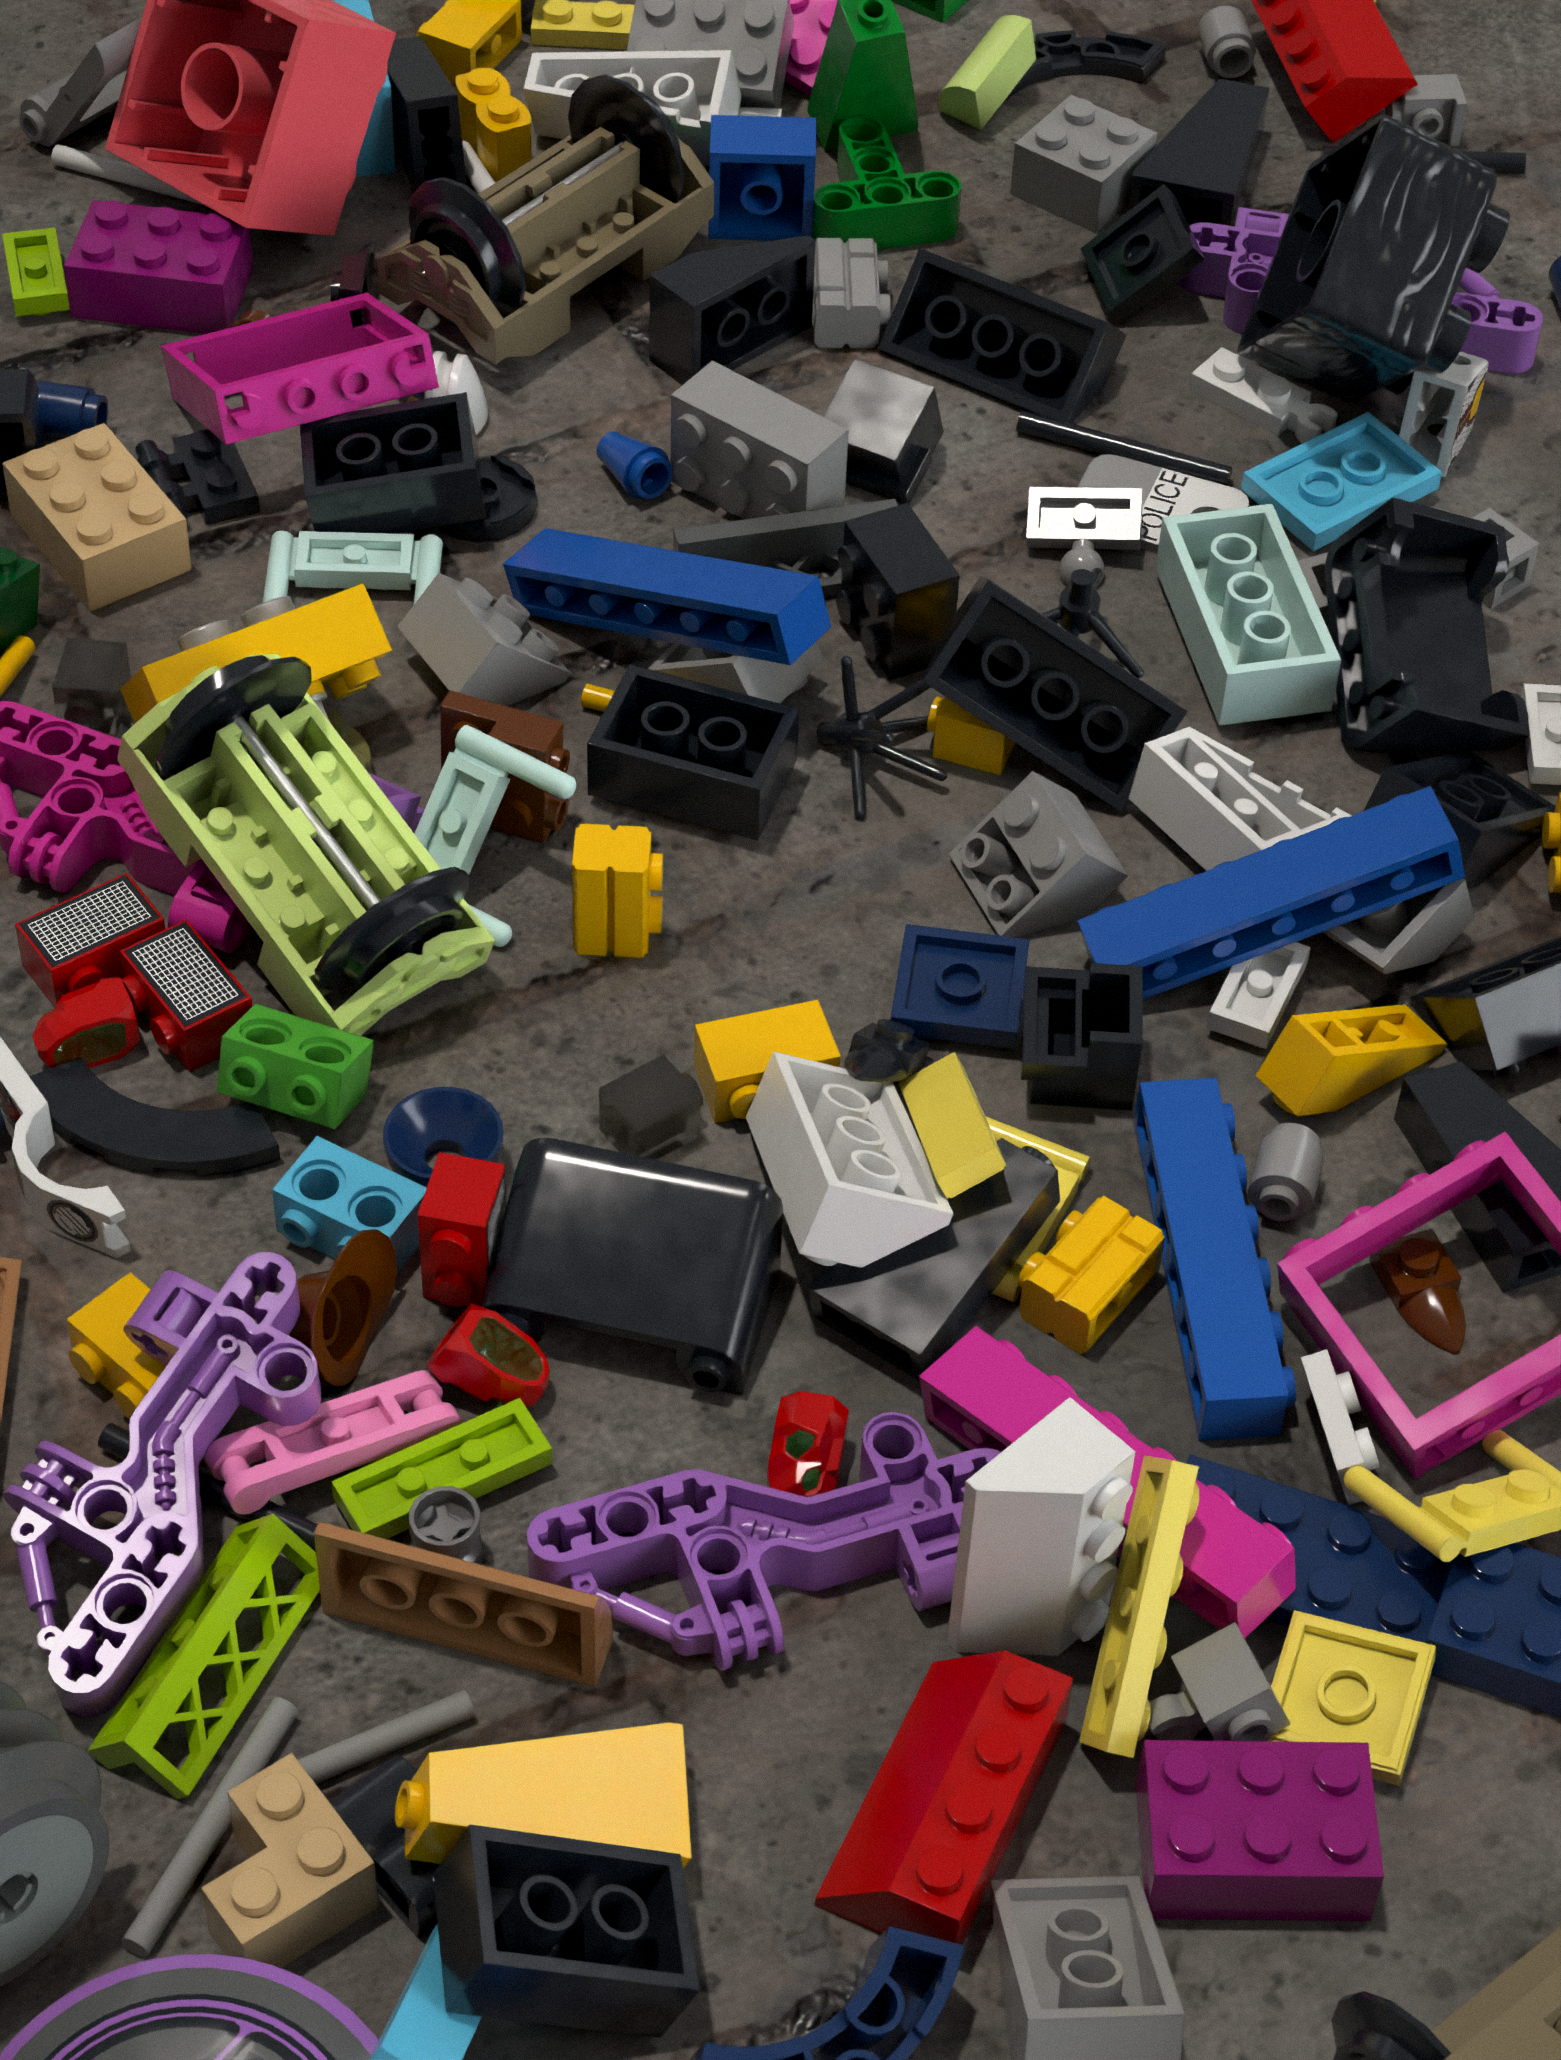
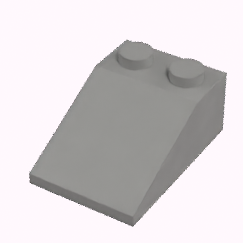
[990,1876,1185,2060]

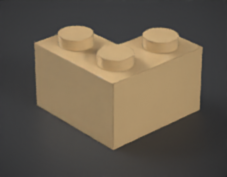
[201,1753,379,1968]

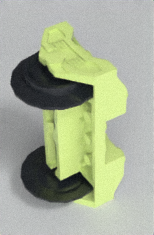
[117,654,495,1036]

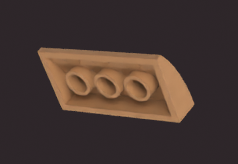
[314,1522,613,1687]

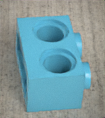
[272,1136,427,1273]

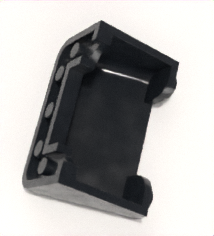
[1325,497,1530,752]
[481,1138,783,1396]

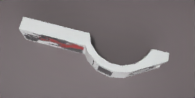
[0,1037,131,1258]

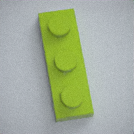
[331,1398,553,1539]

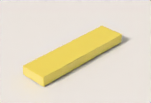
[899,1052,1007,1199]

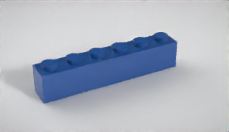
[503,528,831,666]
[1077,786,1465,1000]
[1133,1078,1296,1441]

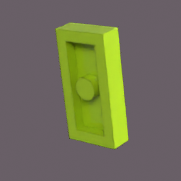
[2,227,70,317]

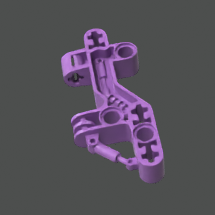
[1177,207,1543,374]
[3,1252,321,1718]
[527,1412,1001,1671]

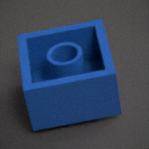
[708,115,816,241]

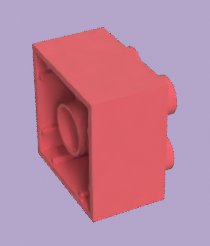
[105,0,396,236]

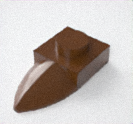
[1369,1228,1466,1355]

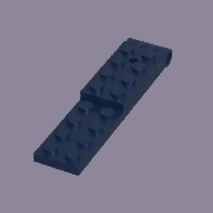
[1186,1454,1561,1717]

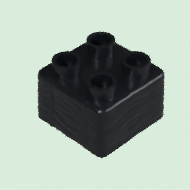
[1237,114,1510,402]

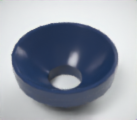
[383,1087,503,1187]

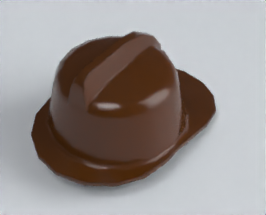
[289,1229,397,1386]

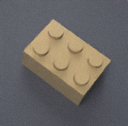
[2,423,192,612]

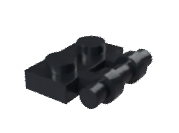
[135,430,260,525]

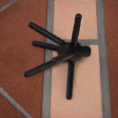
[1042,568,1144,678]
[816,656,947,819]

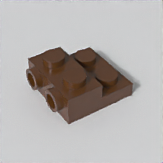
[440,690,570,844]

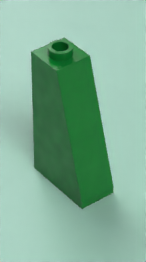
[807,0,919,151]

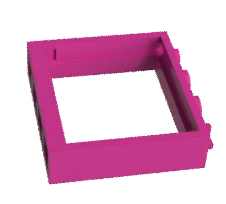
[161,293,439,445]
[1277,1131,1561,1479]

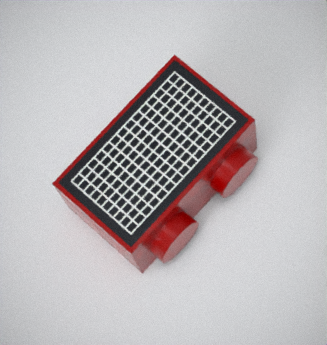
[15,873,165,1008]
[120,919,252,1072]
[417,1152,507,1307]

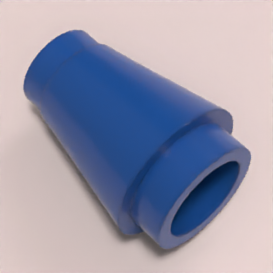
[596,431,673,499]

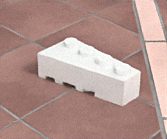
[523,50,742,166]

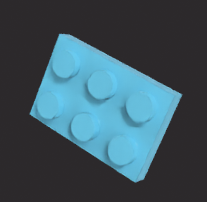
[1241,412,1442,551]

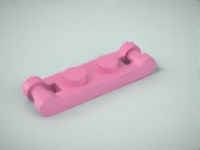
[204,1370,463,1515]

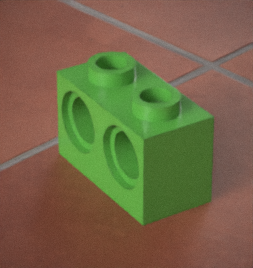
[217,1004,374,1129]

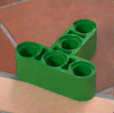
[812,115,962,249]

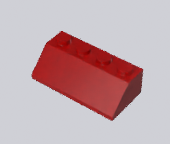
[1251,0,1418,143]
[815,1650,1073,1945]

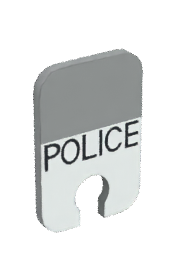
[1077,454,1249,553]

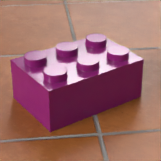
[64,200,253,334]
[1136,1740,1384,1921]

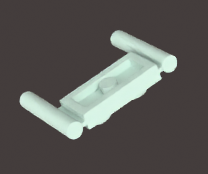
[263,531,443,604]
[414,725,576,947]

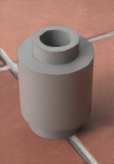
[1197,6,1256,78]
[1248,1123,1324,1221]

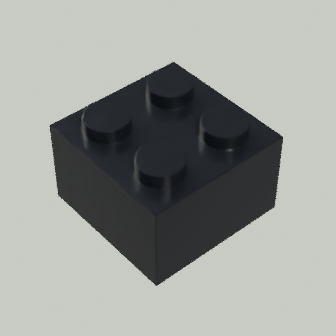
[836,503,960,680]

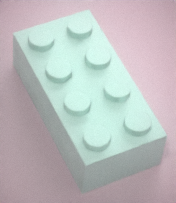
[1155,504,1341,726]

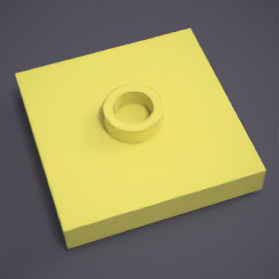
[1267,1610,1436,1786]

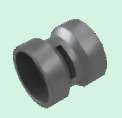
[409,1486,482,1564]

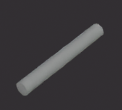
[298,1690,475,1784]

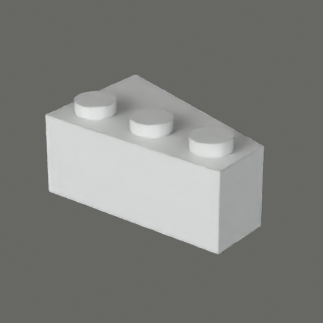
[1129,727,1352,871]

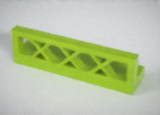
[87,1514,320,1799]

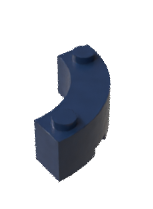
[690,1926,964,2060]

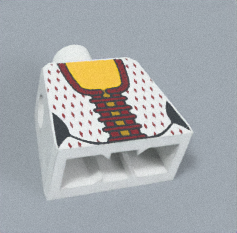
[1399,351,1488,477]

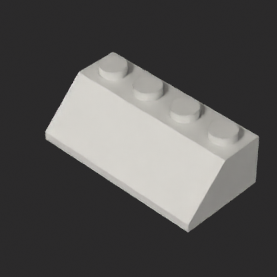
[746,1051,954,1268]
[947,1397,1136,1656]

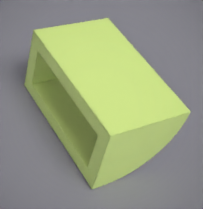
[938,15,1036,130]

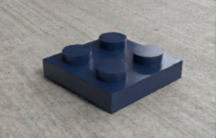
[890,924,1030,1049]

